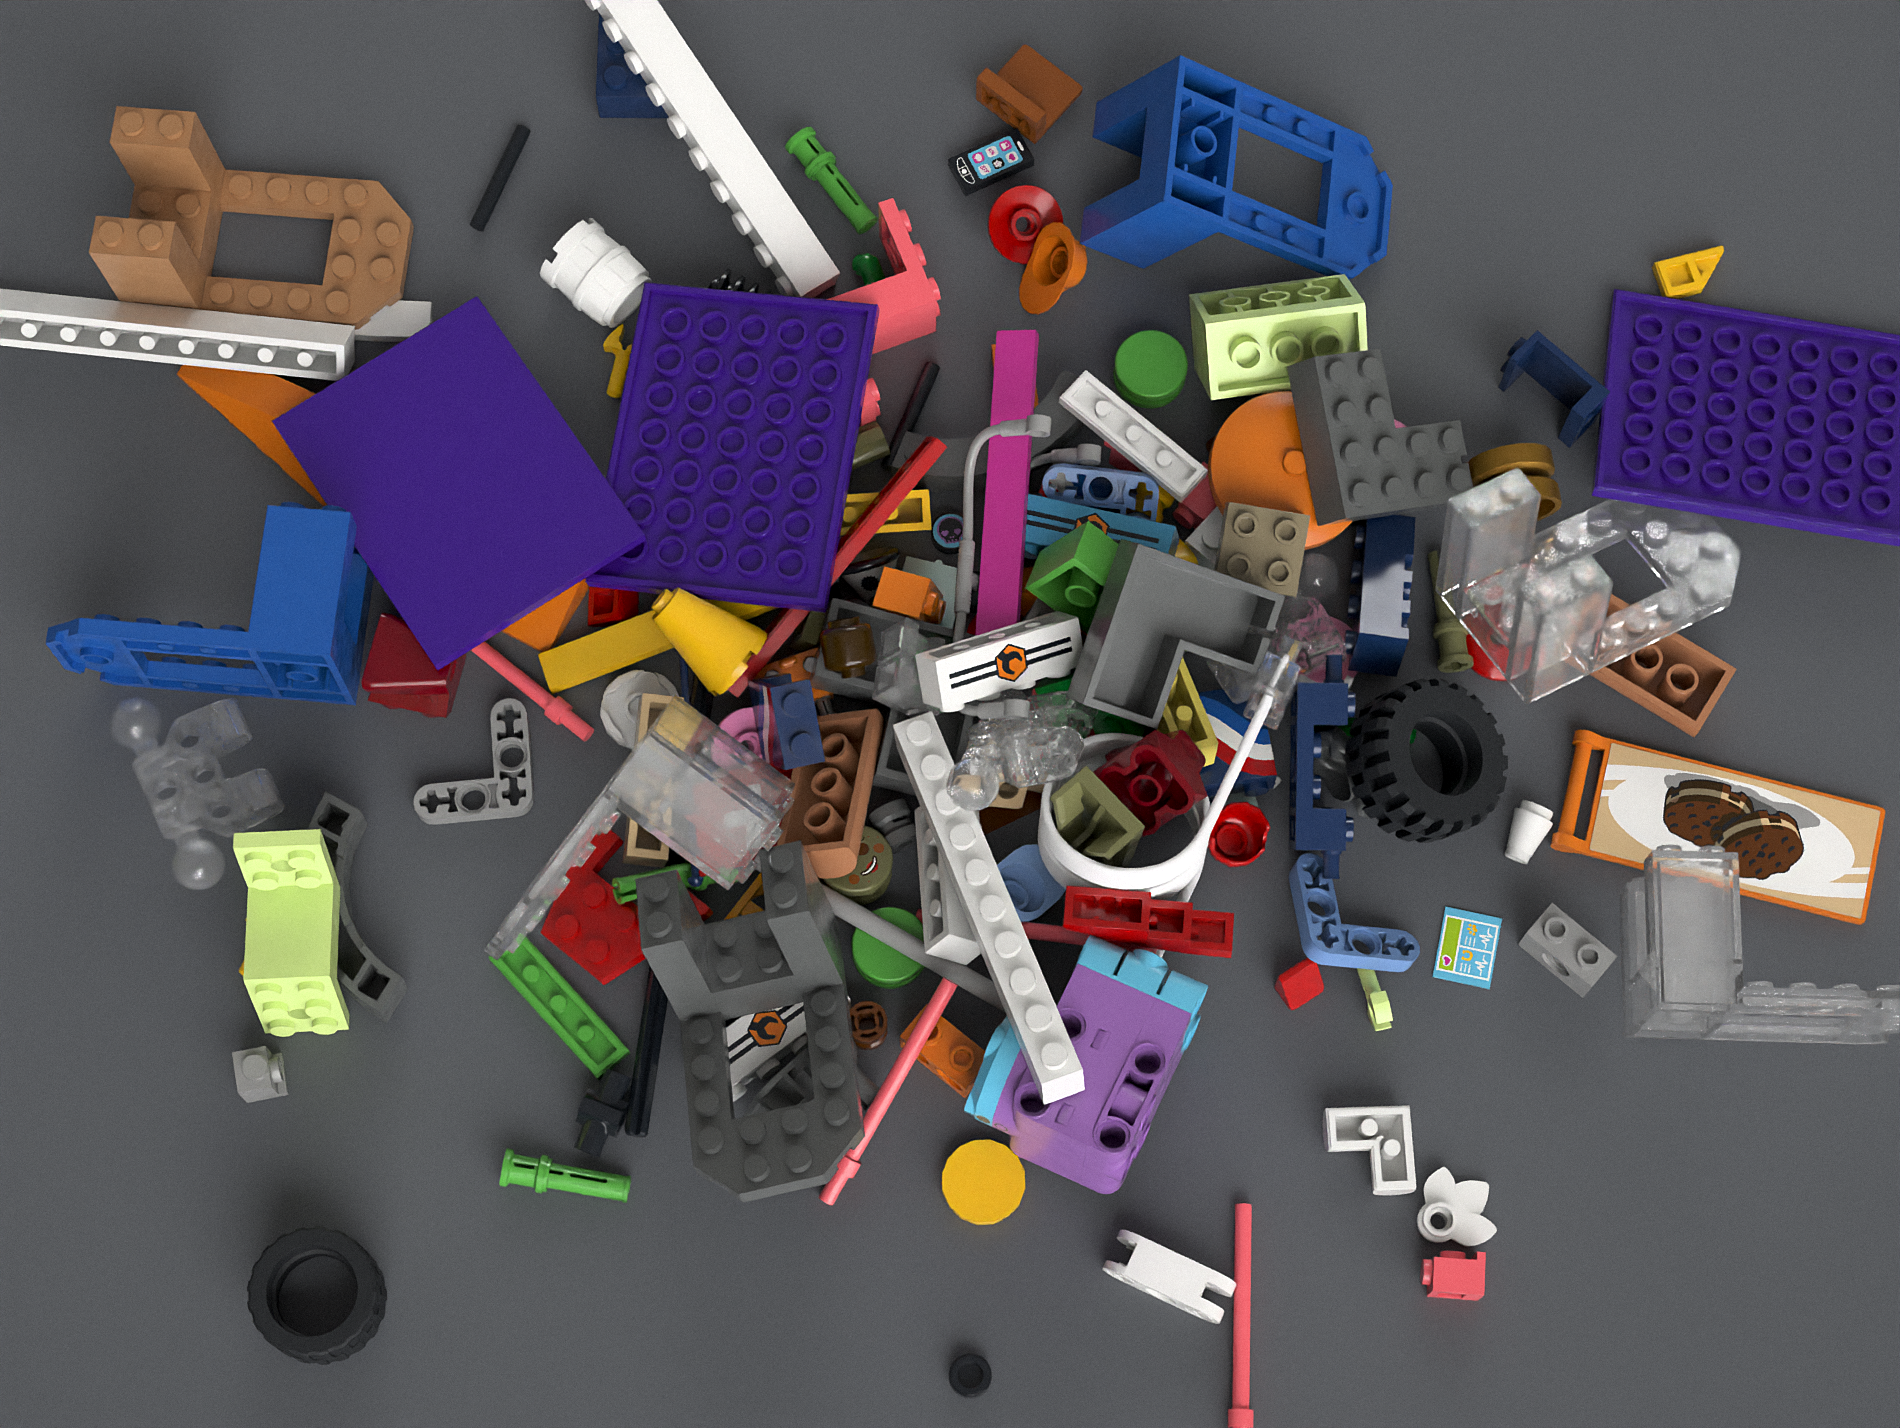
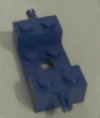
[1289,655,1355,879]

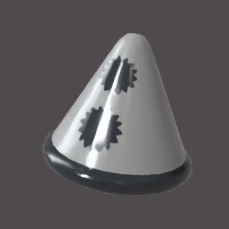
[840,547,900,609]

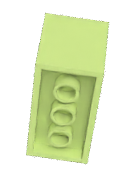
[1189,274,1368,400]

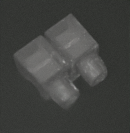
[872,618,945,717]

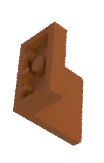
[976,44,1083,144]

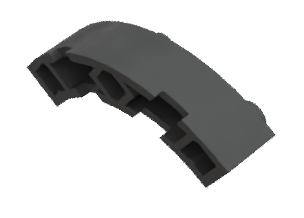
[891,370,1085,493]
[308,792,408,1023]

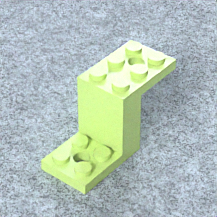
[233,829,350,1037]

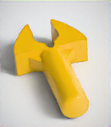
[603,324,632,398]

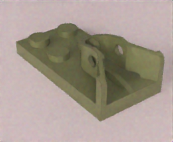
[1050,766,1145,868]

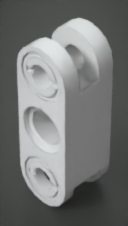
[1102,1230,1237,1324]

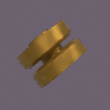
[1467,443,1562,528]

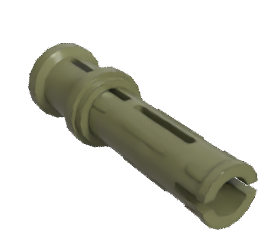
[1427,549,1474,673]

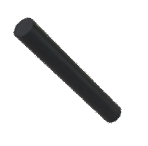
[470,125,531,231]
[881,362,940,472]

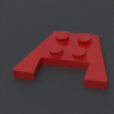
[540,816,714,985]

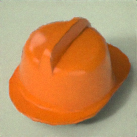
[1019,222,1088,315]

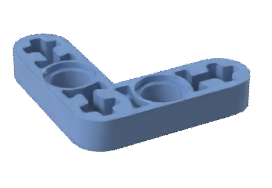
[1042,463,1159,522]
[1289,853,1420,972]

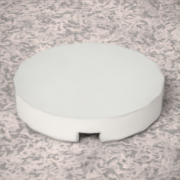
[600,670,679,750]

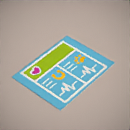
[1433,906,1502,989]

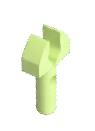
[1357,968,1393,1031]

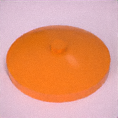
[1208,391,1352,550]

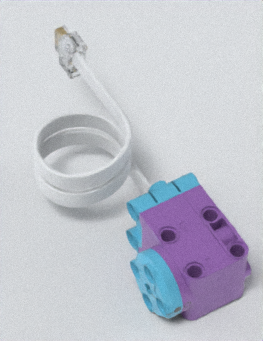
[964,635,1303,1194]

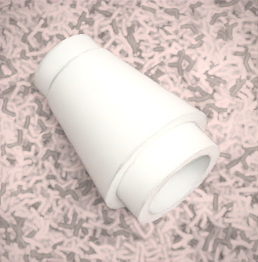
[1504,800,1553,864]

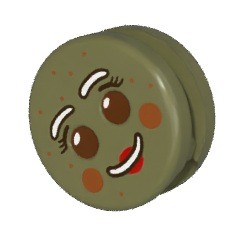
[818,825,893,905]

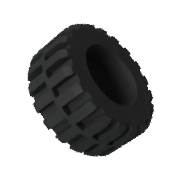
[1345,678,1508,843]

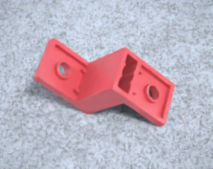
[827,198,941,427]

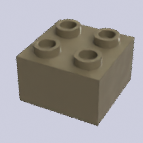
[1214,502,1310,597]

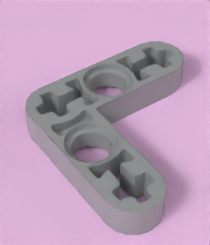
[413,698,534,825]

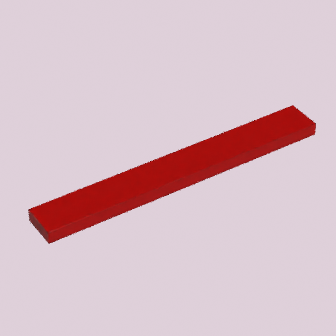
[727,436,947,698]

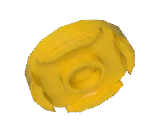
[942,1139,1025,1225]

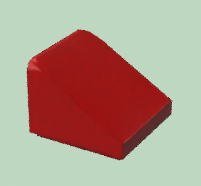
[588,587,639,627]
[1274,957,1324,1011]

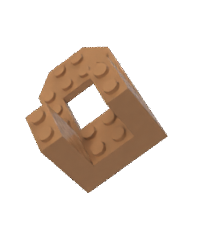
[89,106,414,330]

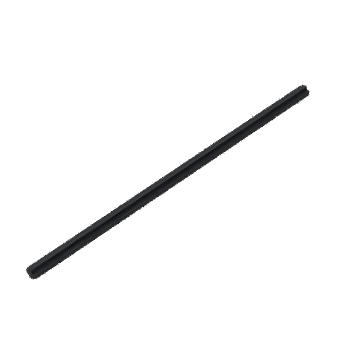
[624,673,714,1138]

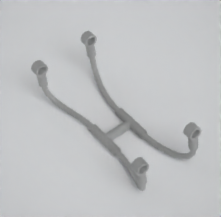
[953,414,1102,742]

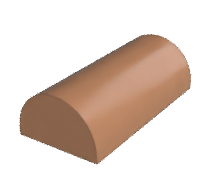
[1553,585,1737,738]
[777,708,884,879]

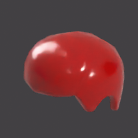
[1207,802,1270,867]

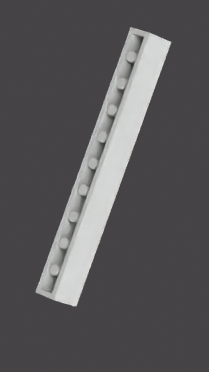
[584,0,840,298]
[0,289,355,381]
[893,711,1085,1105]

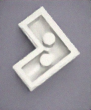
[1322,1105,1416,1195]

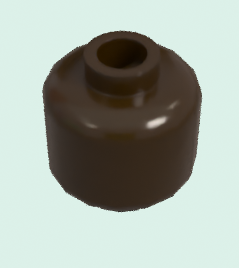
[820,616,877,679]

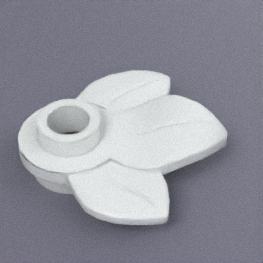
[1417,1167,1497,1247]

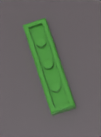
[488,930,630,1081]

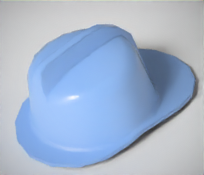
[997,844,1066,922]

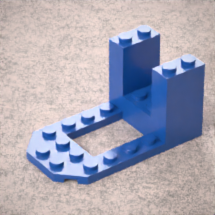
[1080,55,1393,280]
[45,502,374,705]

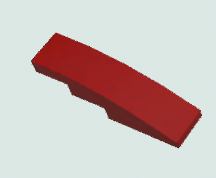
[1063,886,1234,958]

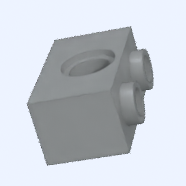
[1518,903,1618,998]

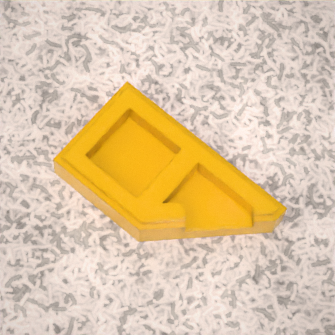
[1652,245,1724,299]

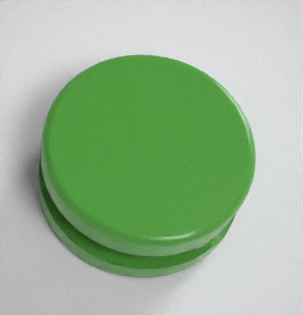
[1113,330,1188,409]
[851,907,925,989]

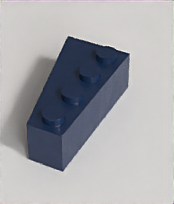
[596,13,669,118]
[1343,515,1416,677]

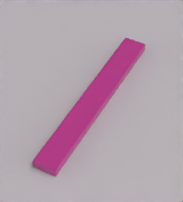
[975,330,1039,636]

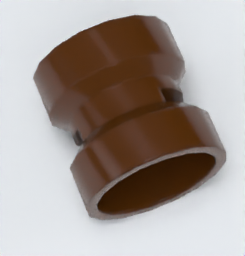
[849,1001,888,1050]

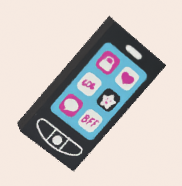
[948,128,1035,196]

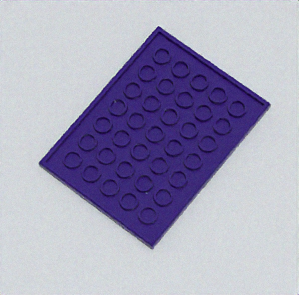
[585,282,880,613]
[1592,289,1900,546]
[272,296,646,671]

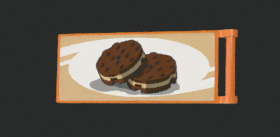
[1550,729,1885,925]

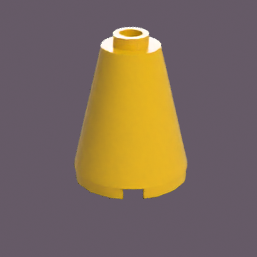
[651,587,767,696]

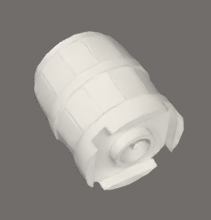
[540,218,652,328]

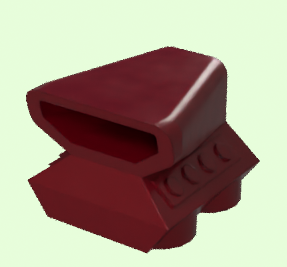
[362,612,466,718]
[1093,729,1208,837]

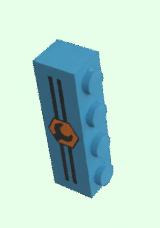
[1024,494,1179,559]

